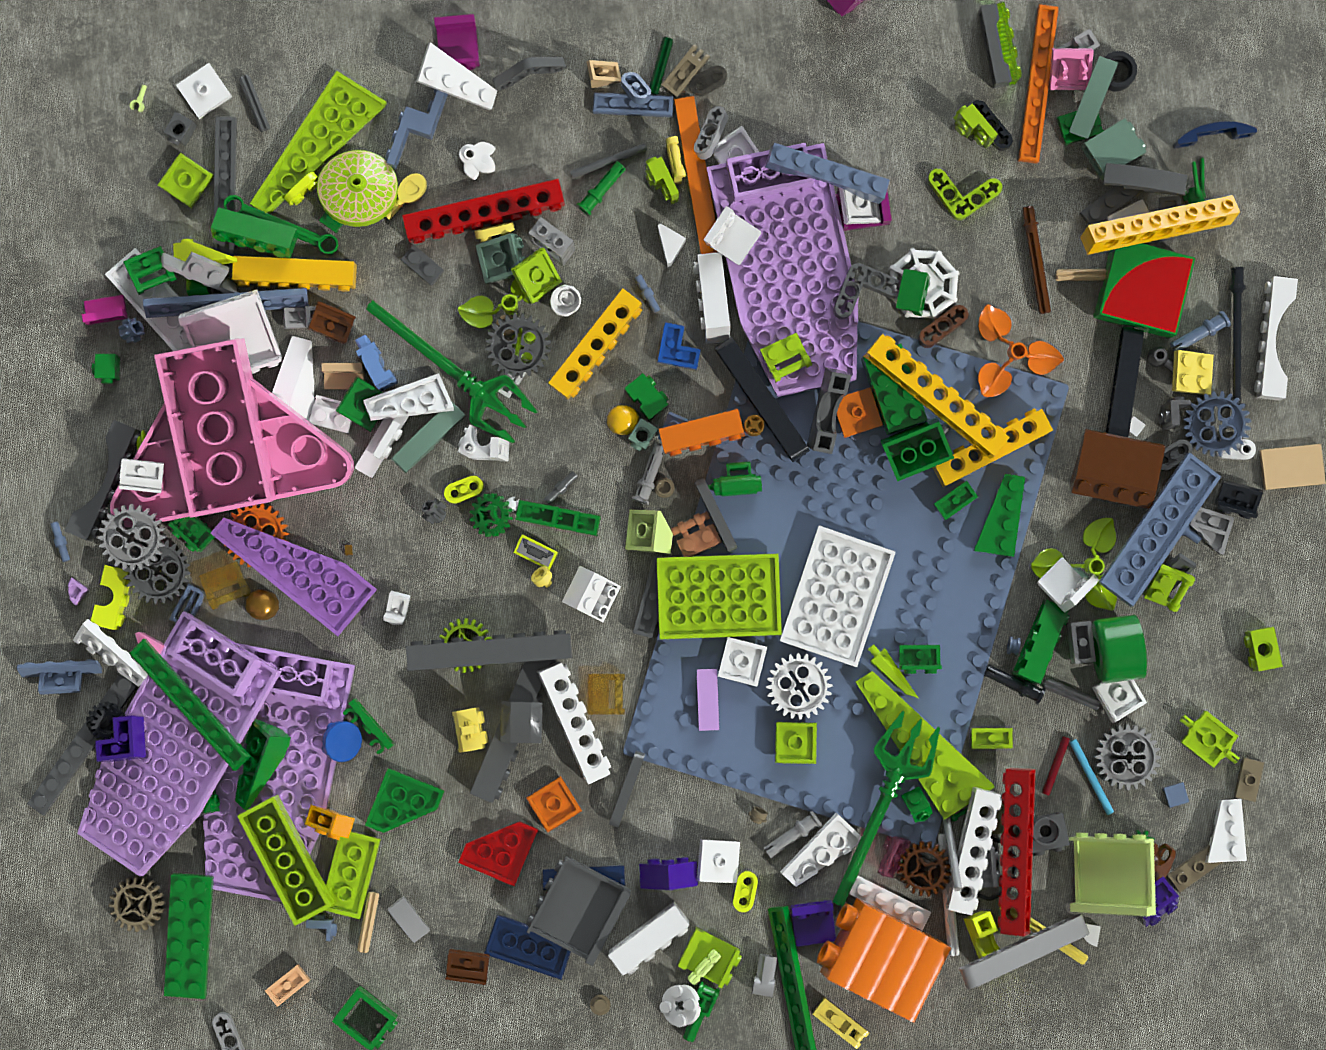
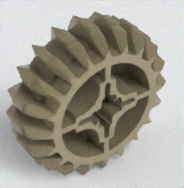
[108,876,165,932]

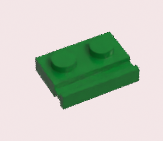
[1057,111,1104,145]

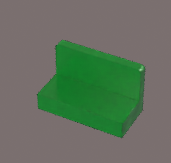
[896,269,930,316]

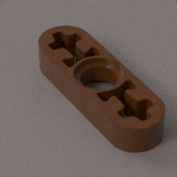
[918,305,968,348]

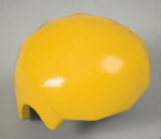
[607,405,639,435]

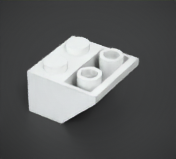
[562,566,621,622]

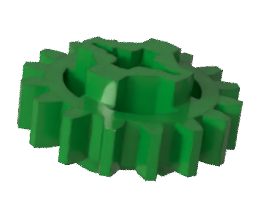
[469,493,513,537]

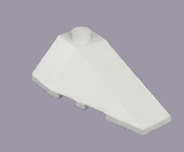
[272,336,315,421]

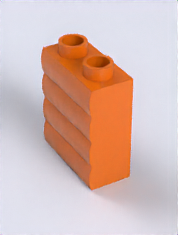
[817,898,951,1022]

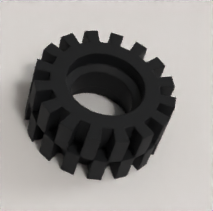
[86,701,126,740]

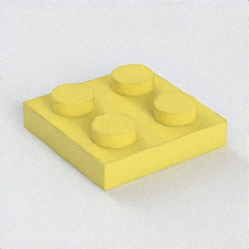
[1172,350,1213,395]

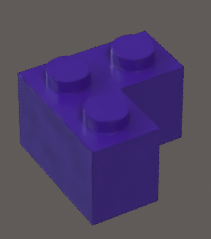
[96,715,146,762]
[639,857,698,890]

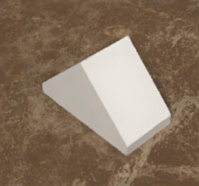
[658,224,686,267]

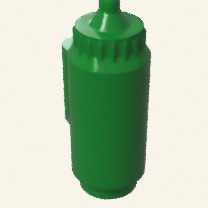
[708,461,762,496]

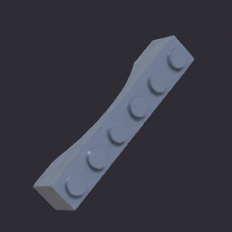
[765,143,890,204]

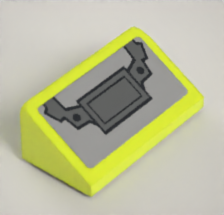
[513,534,558,570]

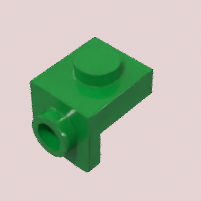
[901,786,933,823]

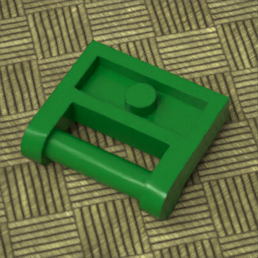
[123,246,176,295]

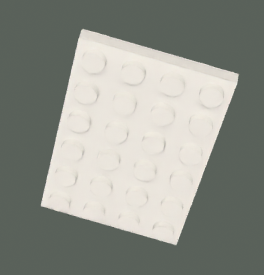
[780,526,896,667]

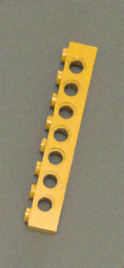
[1080,195,1240,255]
[864,334,1010,459]

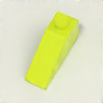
[173,239,237,264]

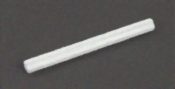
[938,833,959,956]

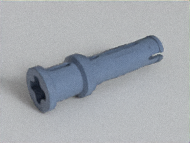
[1170,311,1231,351]

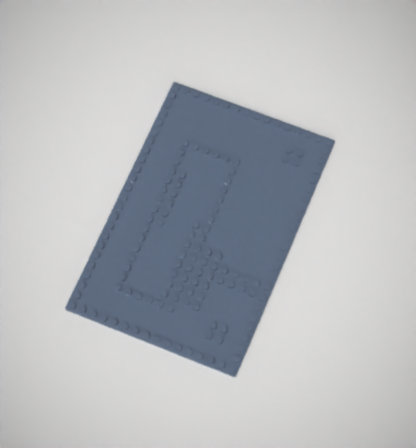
[623,321,1069,848]

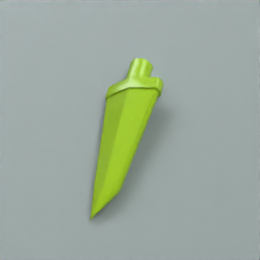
[868,644,918,698]

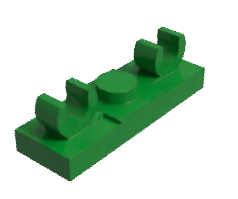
[343,698,396,754]

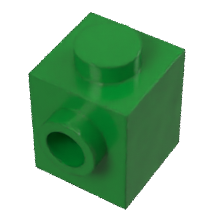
[92,354,120,384]

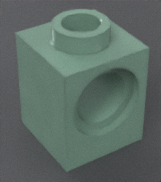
[628,418,658,452]

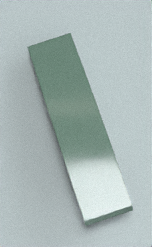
[1069,56,1118,139]
[391,401,465,474]

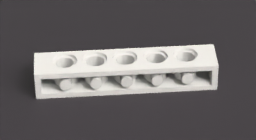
[537,661,611,785]
[945,787,1002,915]

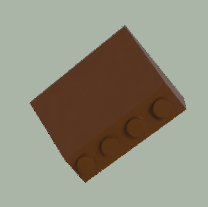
[1070,429,1166,509]

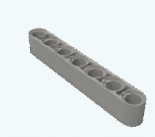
[959,914,1089,989]

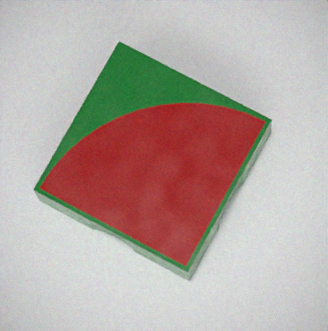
[1093,243,1195,338]

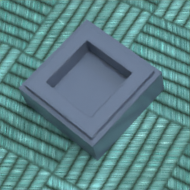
[1163,782,1189,808]

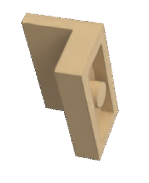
[322,363,365,390]

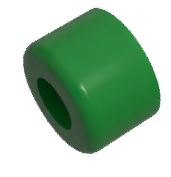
[1092,615,1147,683]

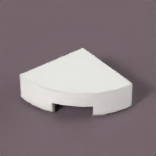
[1083,923,1101,947]

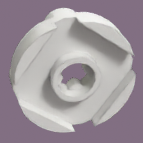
[660,985,701,1027]

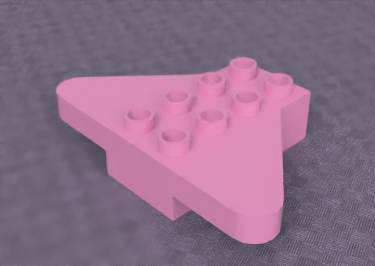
[110,339,354,527]

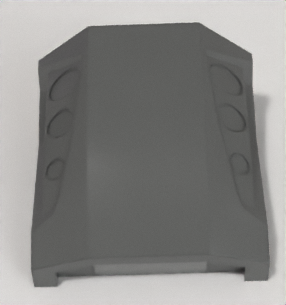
[500,701,543,743]

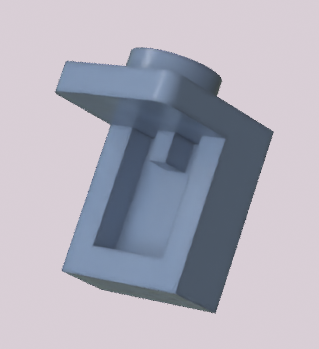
[306,914,337,941]

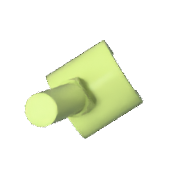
[130,85,147,112]

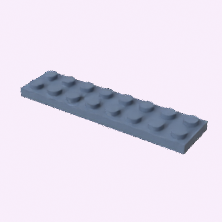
[1098,453,1221,607]

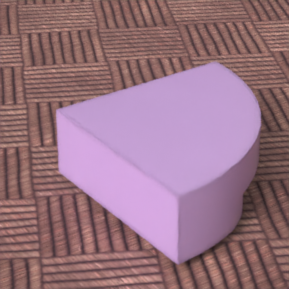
[68,578,89,606]

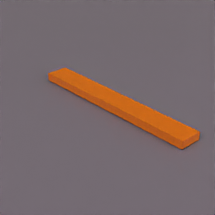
[1018,4,1059,164]
[674,96,717,254]

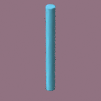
[1069,739,1114,815]

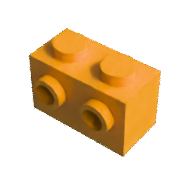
[305,805,355,840]

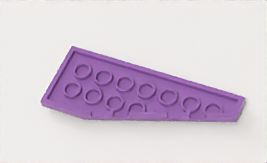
[211,518,377,636]

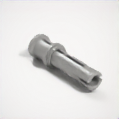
[632,443,664,505]
[764,811,823,858]

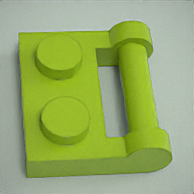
[760,332,812,382]
[1144,564,1195,612]

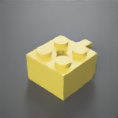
[452,707,489,753]

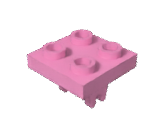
[1049,48,1094,90]

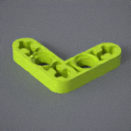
[928,168,1002,220]

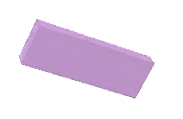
[697,669,719,731]

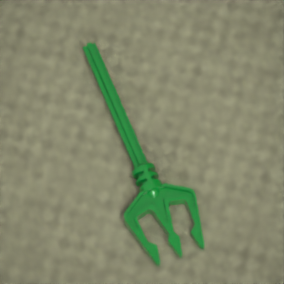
[366,300,538,443]
[832,710,940,907]

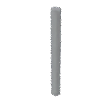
[942,817,962,891]

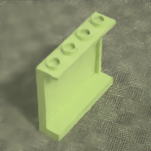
[1068,832,1156,916]

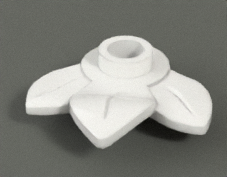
[459,142,495,180]

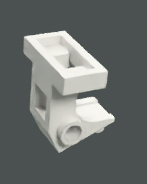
[458,425,509,462]

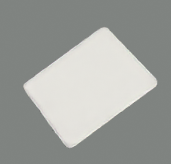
[1130,416,1145,437]

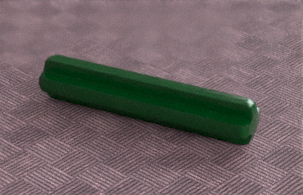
[649,37,673,95]

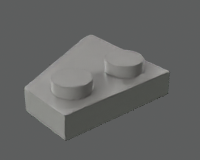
[1189,507,1234,555]

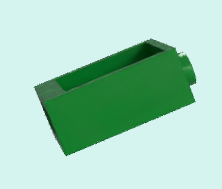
[332,986,398,1050]

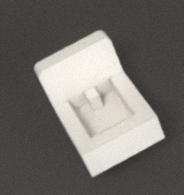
[383,591,411,625]

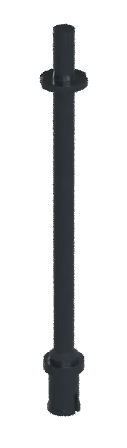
[1229,267,1246,407]

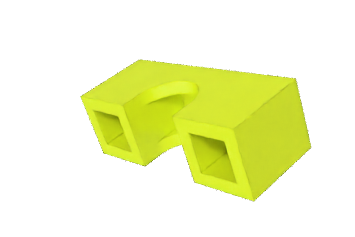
[91,565,132,630]
[963,911,1000,958]

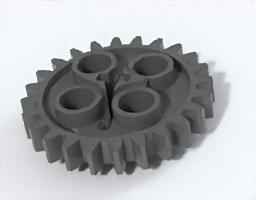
[485,312,551,378]
[123,540,191,605]

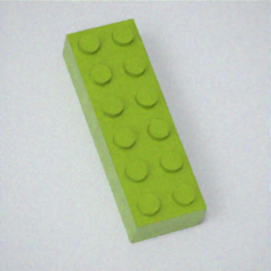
[237,795,335,926]

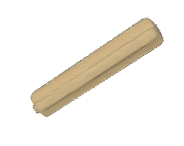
[1055,269,1106,281]
[357,892,379,953]

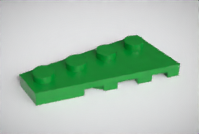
[973,474,1025,557]

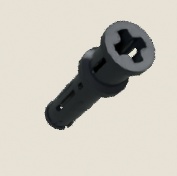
[984,664,1046,705]

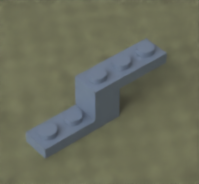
[385,89,448,170]

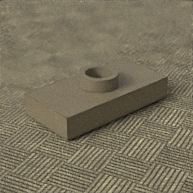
[1234,758,1264,802]

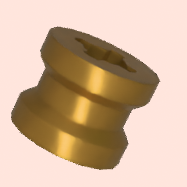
[744,415,764,437]

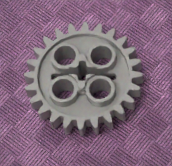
[98,504,167,571]
[1093,724,1161,790]

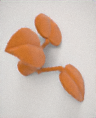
[978,304,1064,397]

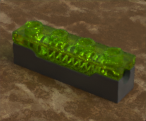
[978,2,1022,89]

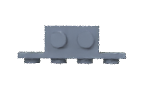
[17,659,102,695]

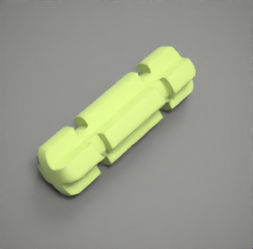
[688,949,721,985]

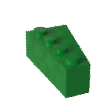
[1011,599,1070,684]

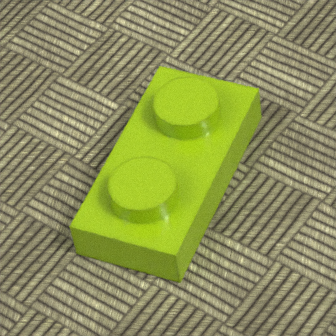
[971,728,1013,749]

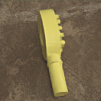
[386,173,427,220]

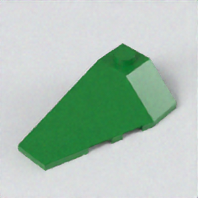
[235,719,291,810]

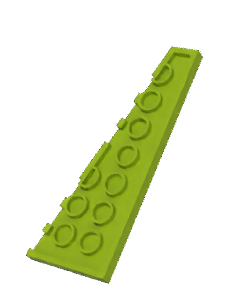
[250,71,387,214]
[855,671,995,820]

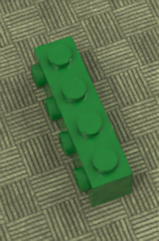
[211,207,298,258]

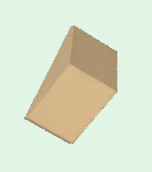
[587,60,621,88]

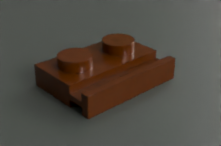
[307,301,356,344]
[445,949,490,985]

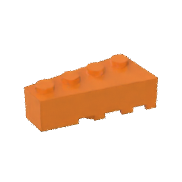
[659,409,745,457]

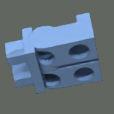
[355,335,398,392]

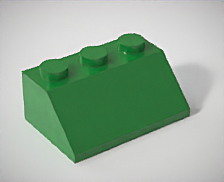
[881,417,954,482]

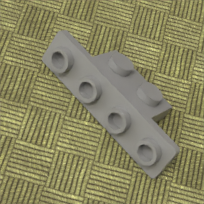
[161,252,237,294]

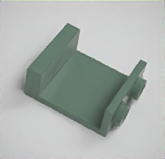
[1081,118,1147,181]

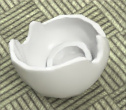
[550,285,581,317]

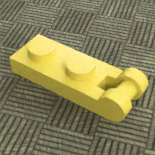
[812,997,870,1049]

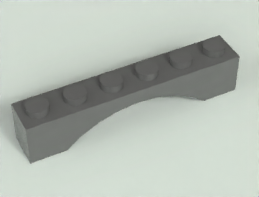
[65,419,141,542]

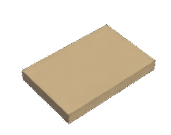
[1259,444,1326,490]

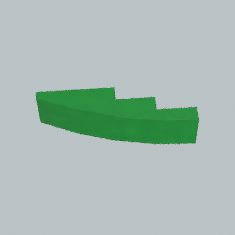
[515,500,601,536]

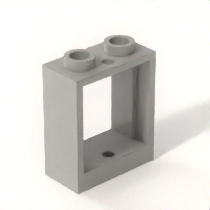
[529,217,575,266]

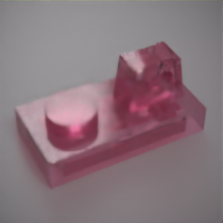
[877,836,911,878]

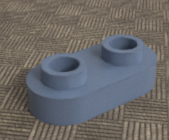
[621,72,651,104]

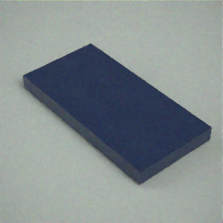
[484,914,571,980]

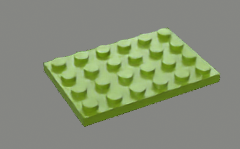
[657,554,782,639]

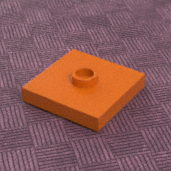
[836,387,883,438]
[526,776,582,833]

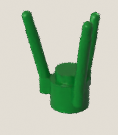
[1183,158,1206,204]

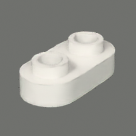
[1215,439,1256,460]

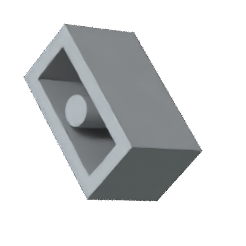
[1066,621,1096,664]

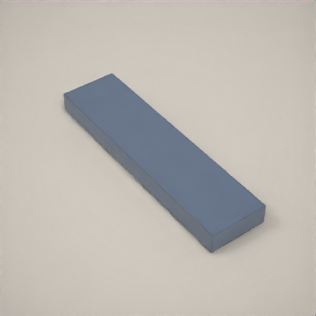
[593,92,673,118]

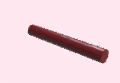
[1042,736,1070,796]

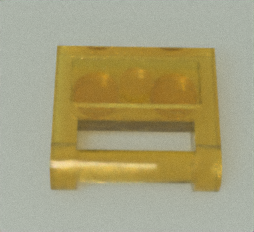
[199,561,251,610]
[588,674,625,715]

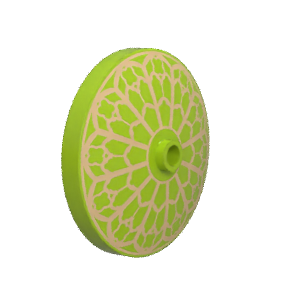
[317,150,398,227]

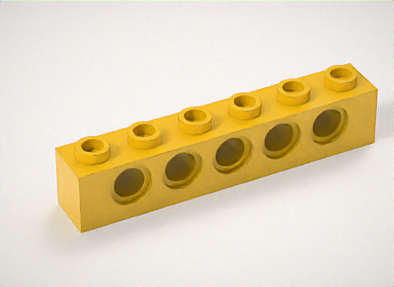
[548,288,642,400]
[932,408,1053,487]

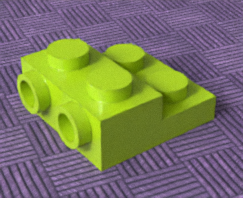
[953,104,998,149]
[645,157,679,205]

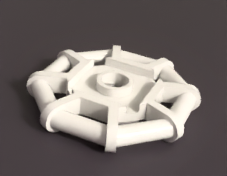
[889,248,960,320]

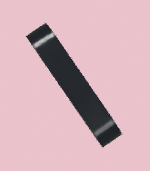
[971,100,1013,151]

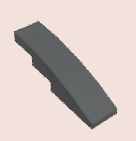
[1104,163,1187,196]

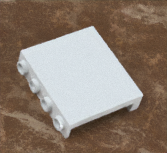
[178,289,282,374]

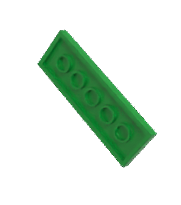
[164,873,214,999]

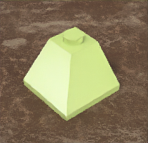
[625,510,673,554]

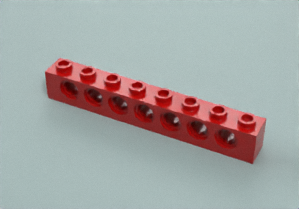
[402,178,565,244]
[998,767,1035,937]

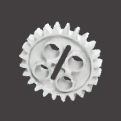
[766,653,833,720]

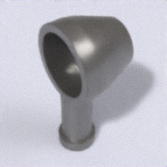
[1147,347,1174,372]

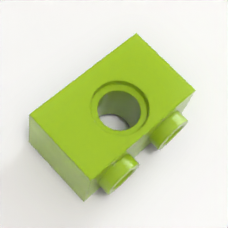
[1244,627,1283,672]

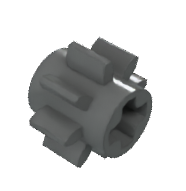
[422,498,447,525]

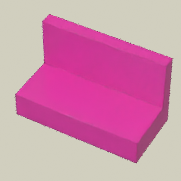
[82,295,128,325]

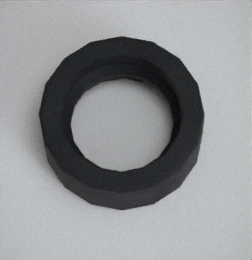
[1104,51,1137,91]

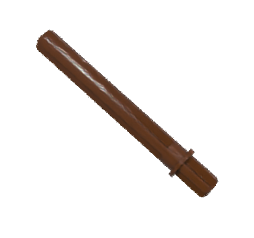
[1022,206,1051,314]

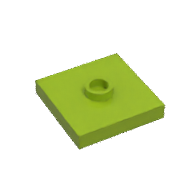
[158,153,214,209]
[511,248,562,304]
[775,722,817,764]

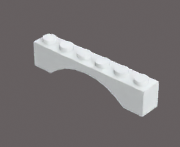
[1254,276,1298,401]

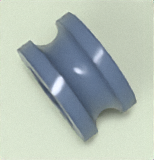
[1007,636,1021,656]

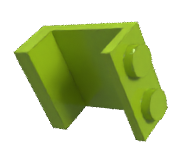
[678,927,742,989]

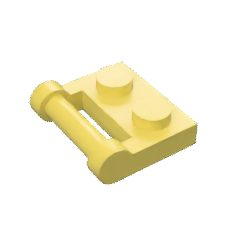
[666,136,686,185]

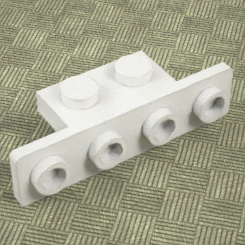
[355,416,409,478]

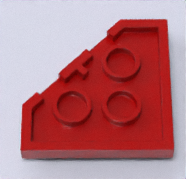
[458,821,538,886]

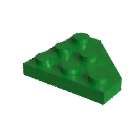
[365,768,445,833]

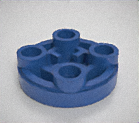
[322,721,362,762]

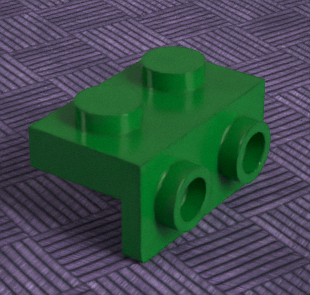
[168,516,215,552]
[899,645,942,674]

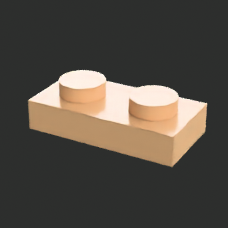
[265,964,311,1007]

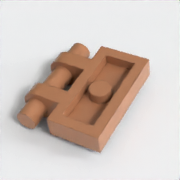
[671,511,722,557]

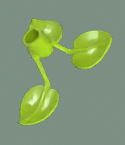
[458,279,543,360]
[1031,518,1117,611]

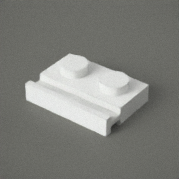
[309,395,352,434]
[119,458,164,493]

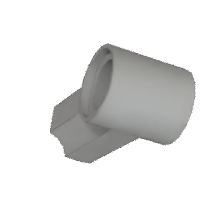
[752,954,777,997]

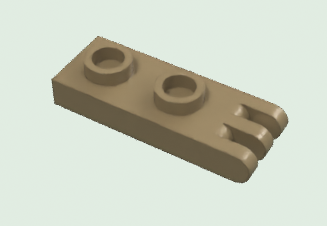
[661,44,710,99]
[1167,845,1222,892]

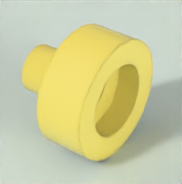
[531,566,552,587]

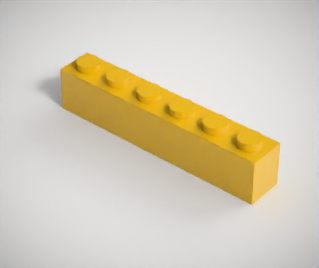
[232,256,357,292]

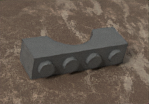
[807,367,851,454]

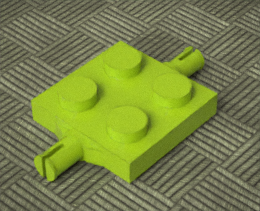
[1179,711,1240,768]

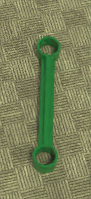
[224,195,339,256]

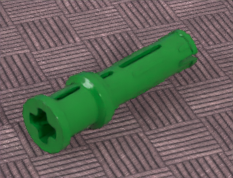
[576,161,626,216]

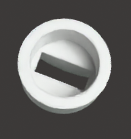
[507,497,520,514]

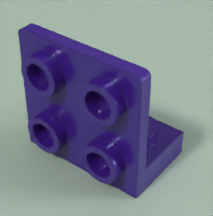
[1142,877,1179,927]
[790,900,836,946]

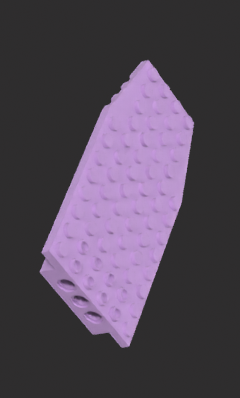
[706,143,859,397]
[77,611,281,876]
[203,643,355,902]

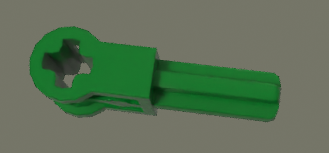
[683,981,720,1042]

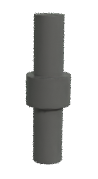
[544,471,578,504]

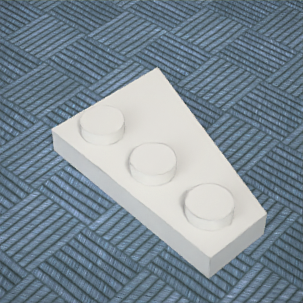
[1205,799,1247,863]

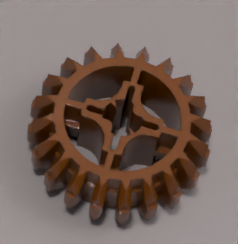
[898,841,952,897]

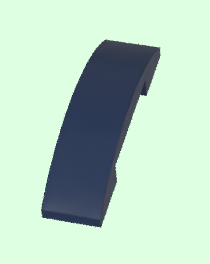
[1173,121,1257,149]

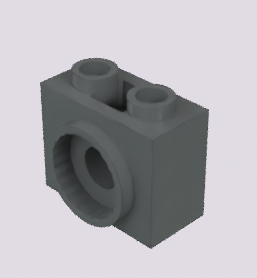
[1033,812,1070,856]

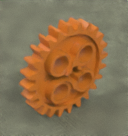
[224,503,290,568]

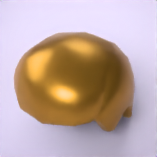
[245,589,279,620]

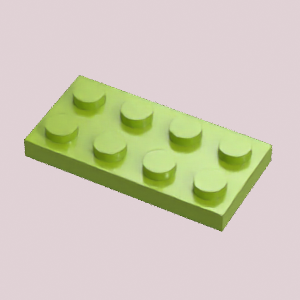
[324,831,381,919]

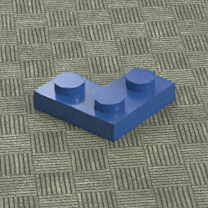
[657,322,701,370]

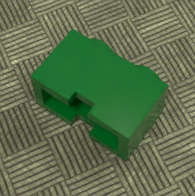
[624,373,669,422]

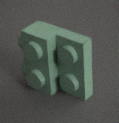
[476,233,526,284]

